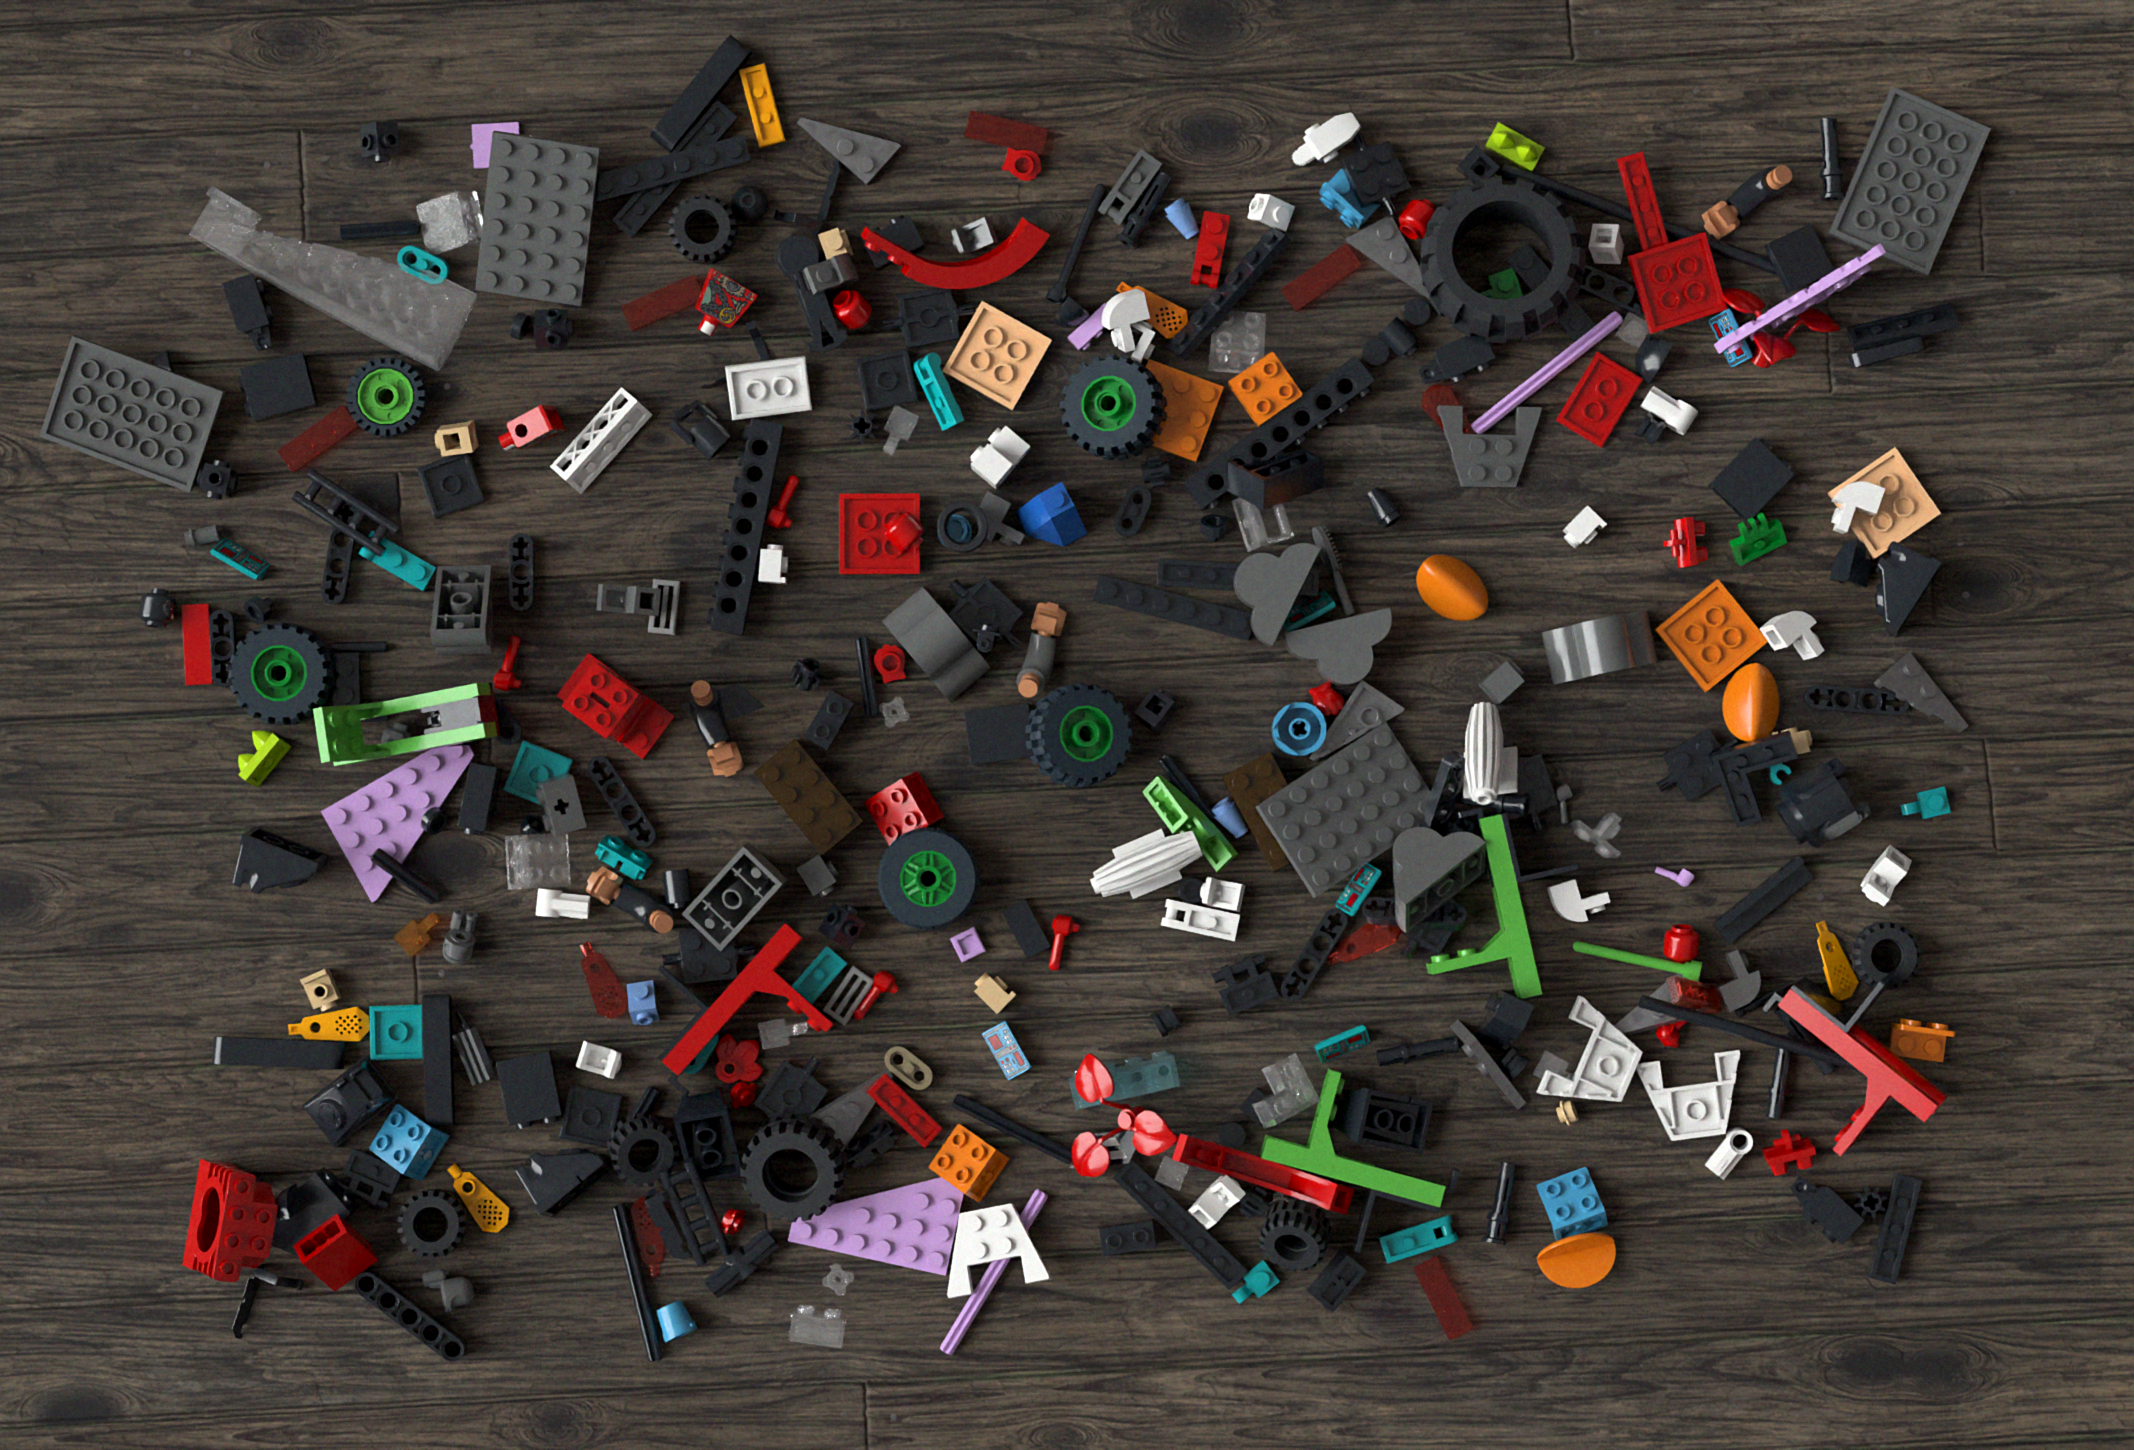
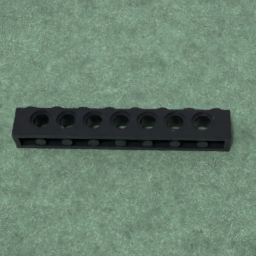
[1183,355,1375,511]
[707,418,785,637]

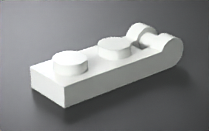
[1161,899,1240,941]

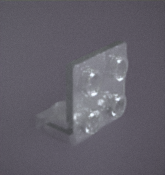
[190,185,263,262]
[416,191,483,255]
[1208,310,1266,373]
[505,833,570,890]
[788,1304,847,1349]

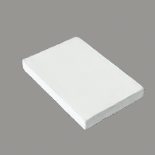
[725,356,812,420]

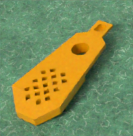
[1816,921,1859,1001]
[288,1006,370,1042]
[447,1163,510,1233]

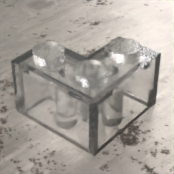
[1252,1053,1320,1129]

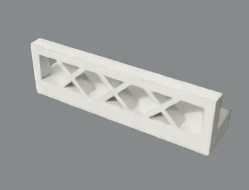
[550,387,652,494]

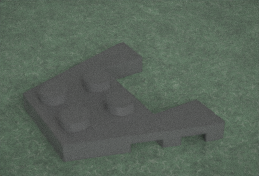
[1437,405,1542,488]

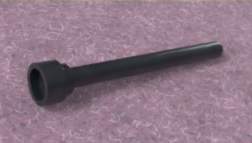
[1045,183,1106,306]

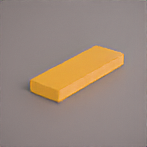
[739,63,786,148]

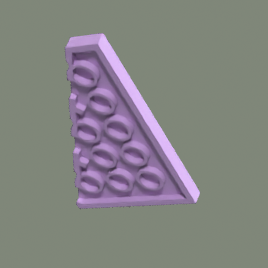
[1714,243,1886,354]
[321,745,476,903]
[788,1177,964,1276]

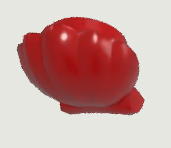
[1002,147,1041,181]
[874,644,906,684]
[1308,682,1345,716]

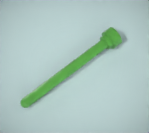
[1573,941,1702,983]

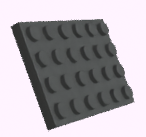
[1828,86,1991,276]
[475,130,601,306]
[39,335,226,492]
[1255,721,1442,898]

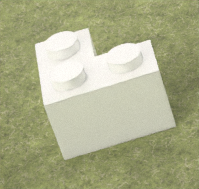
[970,426,1031,489]

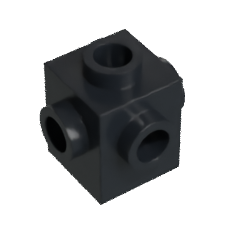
[360,121,400,163]
[533,308,574,348]
[197,460,238,500]
[817,903,866,950]

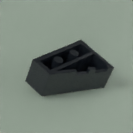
[1227,450,1324,510]
[1476,990,1534,1052]

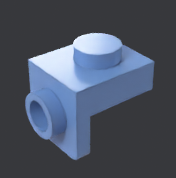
[627,980,660,1025]

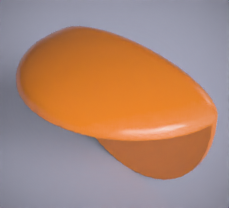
[1416,554,1488,621]
[1722,663,1780,742]
[1537,1232,1616,1288]

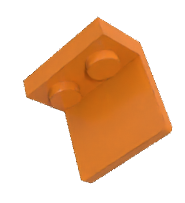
[1228,352,1302,427]
[1889,1018,1955,1062]
[929,1124,1010,1203]

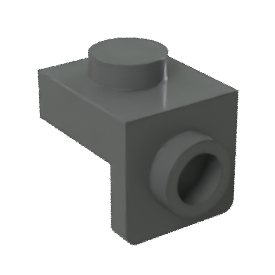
[951,217,998,255]

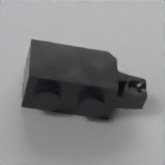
[222,273,275,352]
[1418,333,1495,385]
[1789,1176,1864,1244]

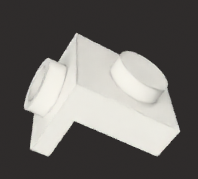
[1247,194,1295,232]
[1130,321,1155,363]
[1200,877,1245,912]
[576,1041,622,1079]

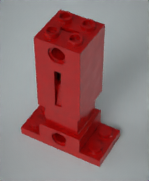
[557,653,675,760]

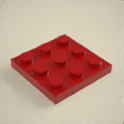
[1627,232,1727,333]
[839,493,920,575]

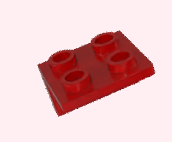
[864,771,944,846]

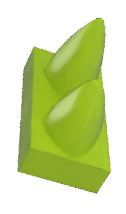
[1485,122,1545,172]
[238,730,292,788]

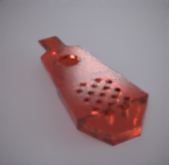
[1421,385,1475,434]
[1327,914,1403,966]
[579,941,628,1019]
[630,1196,666,1277]

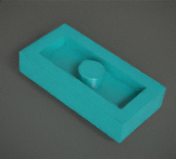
[792,946,847,1004]

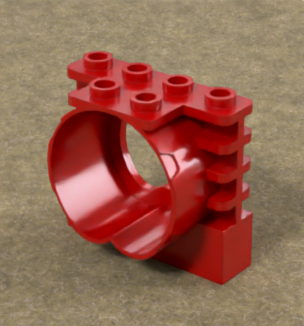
[182,1159,278,1282]

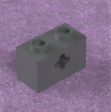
[1478,661,1524,705]
[535,773,587,836]

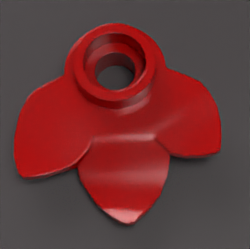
[715,1034,763,1084]

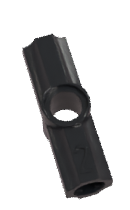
[703,1228,780,1298]

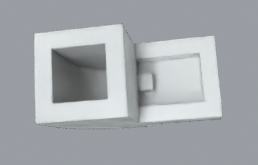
[1102,289,1150,352]
[1831,481,1885,534]
[1760,611,1824,660]
[1860,845,1912,907]
[1547,879,1610,922]
[1187,1175,1246,1230]

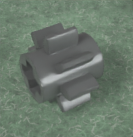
[381,722,413,756]

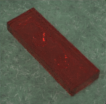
[964,110,1048,156]
[1280,243,1361,312]
[621,274,701,332]
[277,405,359,473]
[1666,975,1722,1014]
[1413,1256,1474,1341]

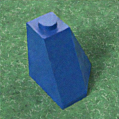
[1015,482,1087,547]

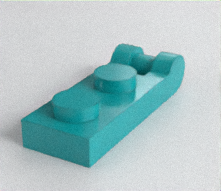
[914,352,964,431]
[358,531,437,591]
[1379,1214,1459,1264]

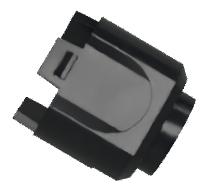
[1775,757,1872,848]

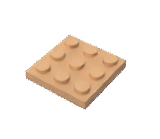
[943,301,1052,411]
[1828,447,1941,559]

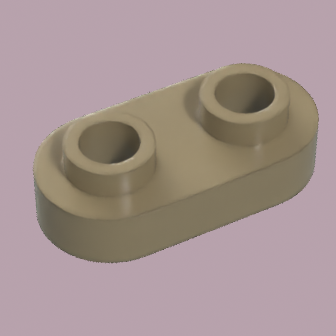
[884,1046,933,1090]

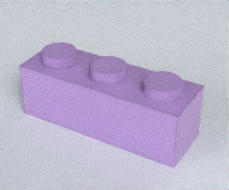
[1068,303,1106,351]

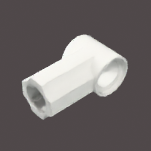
[1641,386,1698,435]
[535,888,591,919]
[1705,1127,1753,1180]

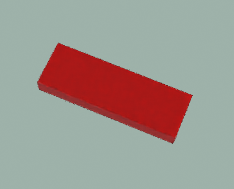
[181,604,214,686]
[866,1073,943,1148]

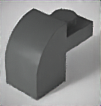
[804,253,860,295]
[977,491,1025,548]
[596,584,661,616]
[1715,949,1761,1012]

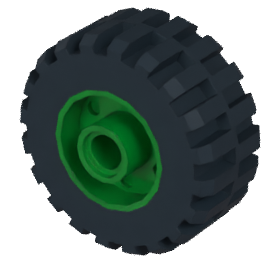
[1060,354,1167,461]
[229,622,335,726]
[1025,683,1134,787]

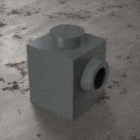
[797,854,838,897]

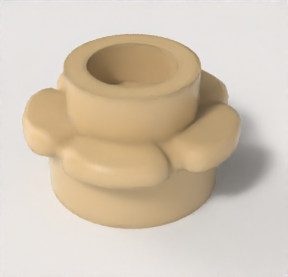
[1556,1100,1578,1126]

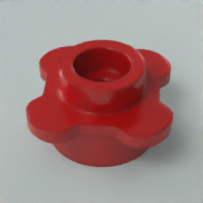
[730,1082,757,1109]
[721,1208,745,1235]

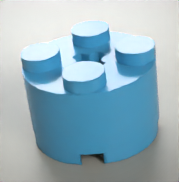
[1271,702,1327,757]

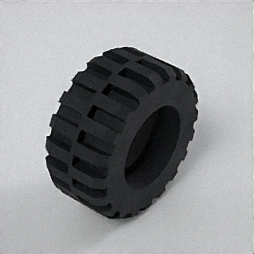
[741,1113,848,1222]

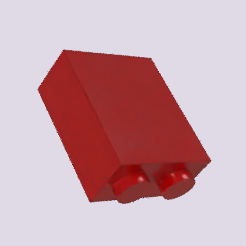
[293,1214,378,1292]

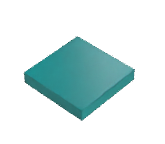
[503,740,574,808]
[369,1005,423,1060]

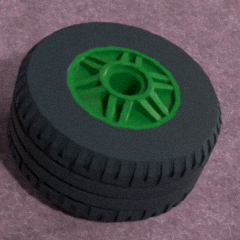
[877,827,980,930]

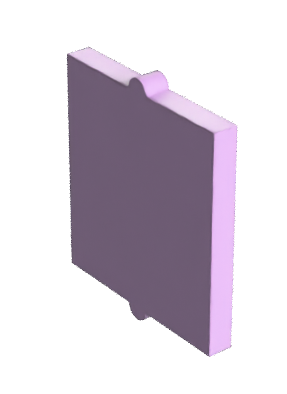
[470,122,520,169]

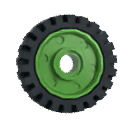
[346,357,428,438]

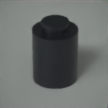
[1378,317,1419,358]
[662,868,693,909]

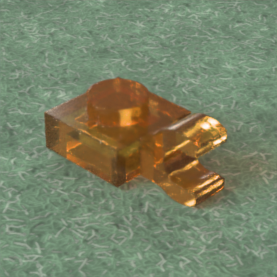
[393,912,441,957]

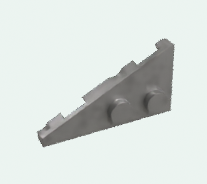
[797,117,901,185]
[1345,216,1429,299]
[1874,653,1969,732]
[1309,680,1405,762]
[1614,973,1702,1036]
[1450,1020,1526,1109]
[808,1068,893,1152]

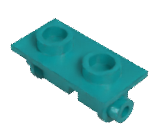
[595,834,653,880]

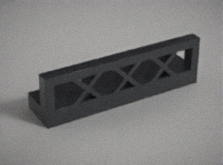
[1712,856,1813,944]

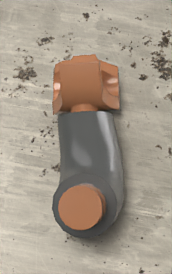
[1016,602,1067,697]

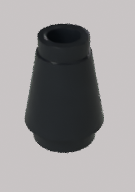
[1366,487,1402,528]

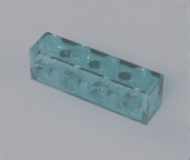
[1068,1050,1181,1110]

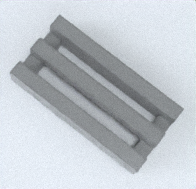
[648,579,681,635]
[823,966,874,1026]

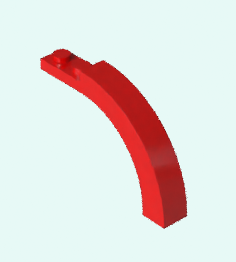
[861,217,1050,289]
[1172,1133,1355,1215]

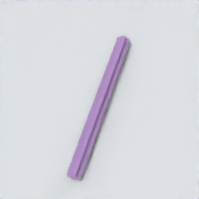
[1471,311,1623,434]
[940,1189,1048,1355]

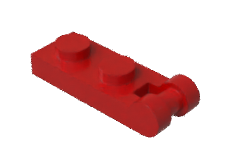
[1190,211,1230,289]

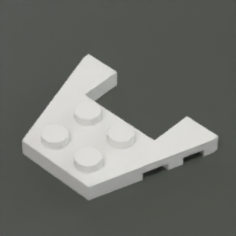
[1537,996,1643,1102]
[1636,1050,1740,1141]
[947,1203,1051,1299]

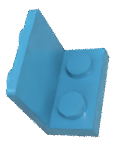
[1319,169,1380,229]
[369,1104,450,1182]
[1536,1167,1608,1241]

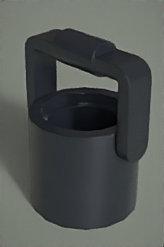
[670,400,733,461]

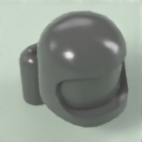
[442,908,478,965]
[422,1269,474,1313]

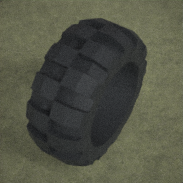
[1420,176,1586,343]

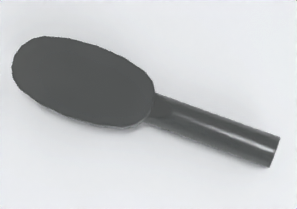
[1312,525,1356,616]

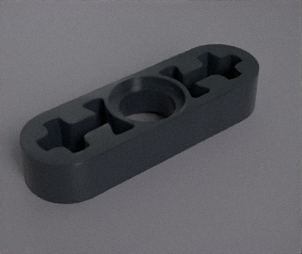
[1848,336,1926,369]
[509,533,535,611]
[209,610,237,688]

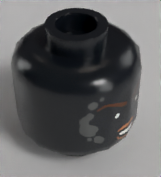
[139,588,176,629]

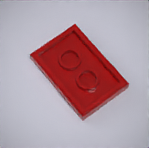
[1555,351,1643,448]

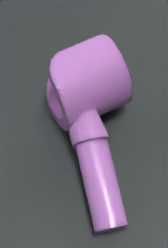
[1655,866,1694,887]

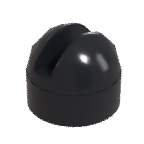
[520,816,544,839]

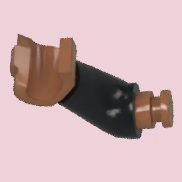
[1701,165,1792,240]
[689,680,744,777]
[586,866,673,933]

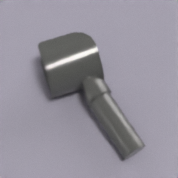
[1554,784,1573,823]

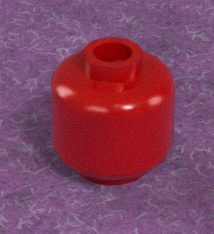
[1398,199,1436,240]
[832,290,871,330]
[885,511,924,551]
[1663,924,1700,964]

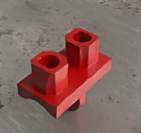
[1663,517,1708,568]
[1762,1129,1816,1176]

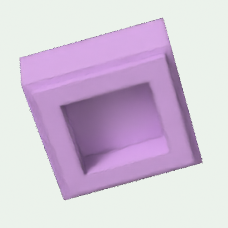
[950,927,986,962]

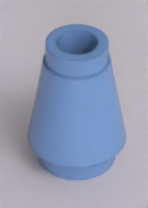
[1164,198,1200,239]
[1212,797,1249,838]

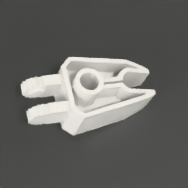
[1292,112,1361,166]

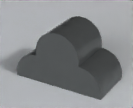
[1234,543,1321,647]
[430,565,494,656]
[882,587,991,703]
[1282,607,1392,686]
[1542,610,1658,685]
[1393,827,1486,933]
[682,842,788,952]

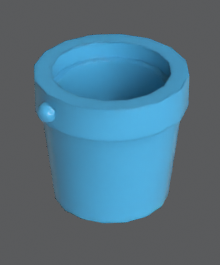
[937,515,972,548]
[657,1300,698,1343]

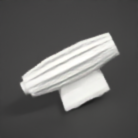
[1463,702,1518,805]
[1090,829,1202,899]

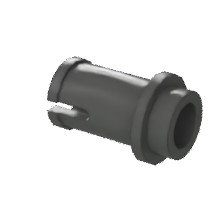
[184,524,220,549]

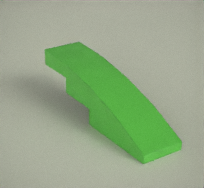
[1142,775,1238,872]

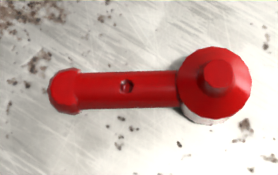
[766,475,800,529]
[493,636,521,692]
[1049,914,1079,971]
[853,969,899,1020]
[1656,1001,1702,1048]

